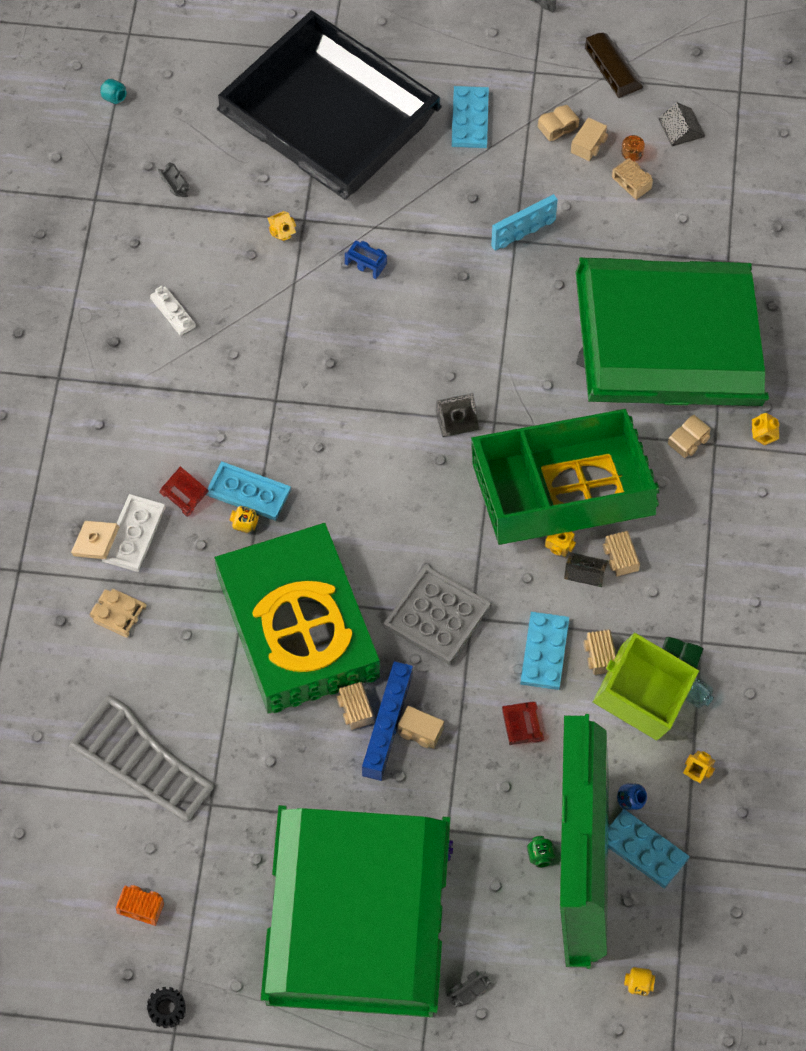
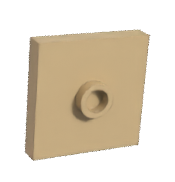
[71,521,120,559]

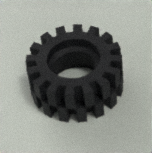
[147,987,186,1028]

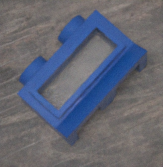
[345,240,387,279]

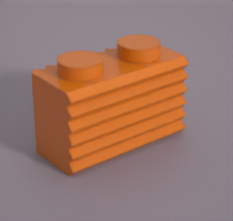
[116,885,164,926]

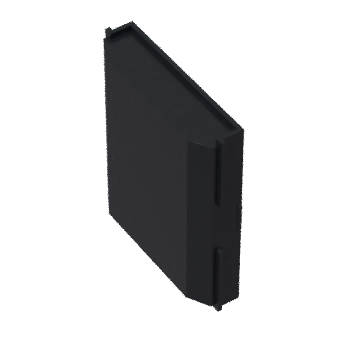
[217,10,442,200]

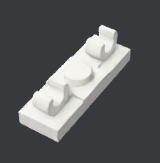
[150,286,196,336]

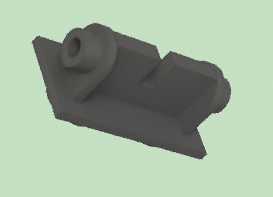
[158,162,189,197]
[447,970,491,1007]

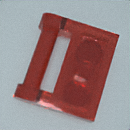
[159,466,209,516]
[502,702,544,745]

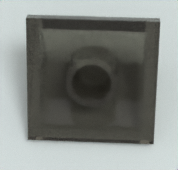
[659,102,705,146]
[436,393,479,437]
[564,552,608,587]

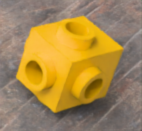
[268,211,296,241]
[752,413,780,445]
[545,531,576,557]
[683,750,716,783]

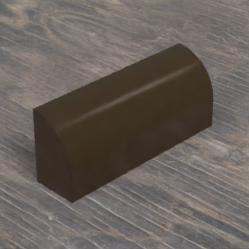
[585,32,643,98]

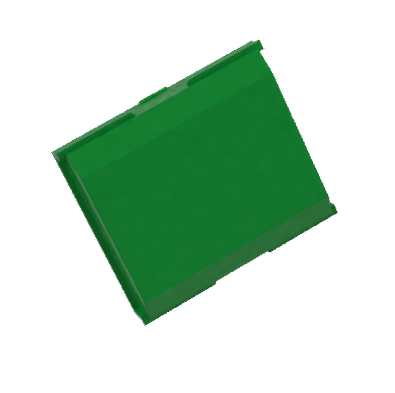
[575,257,769,406]
[560,714,609,969]
[261,805,451,1018]

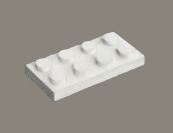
[102,494,165,572]

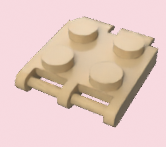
[89,588,147,638]

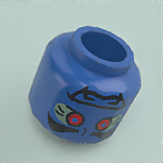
[617,783,647,810]

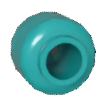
[100,78,127,104]

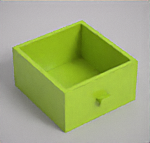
[592,632,699,741]

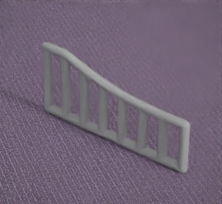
[69,696,214,821]

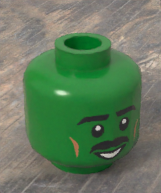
[527,836,555,868]

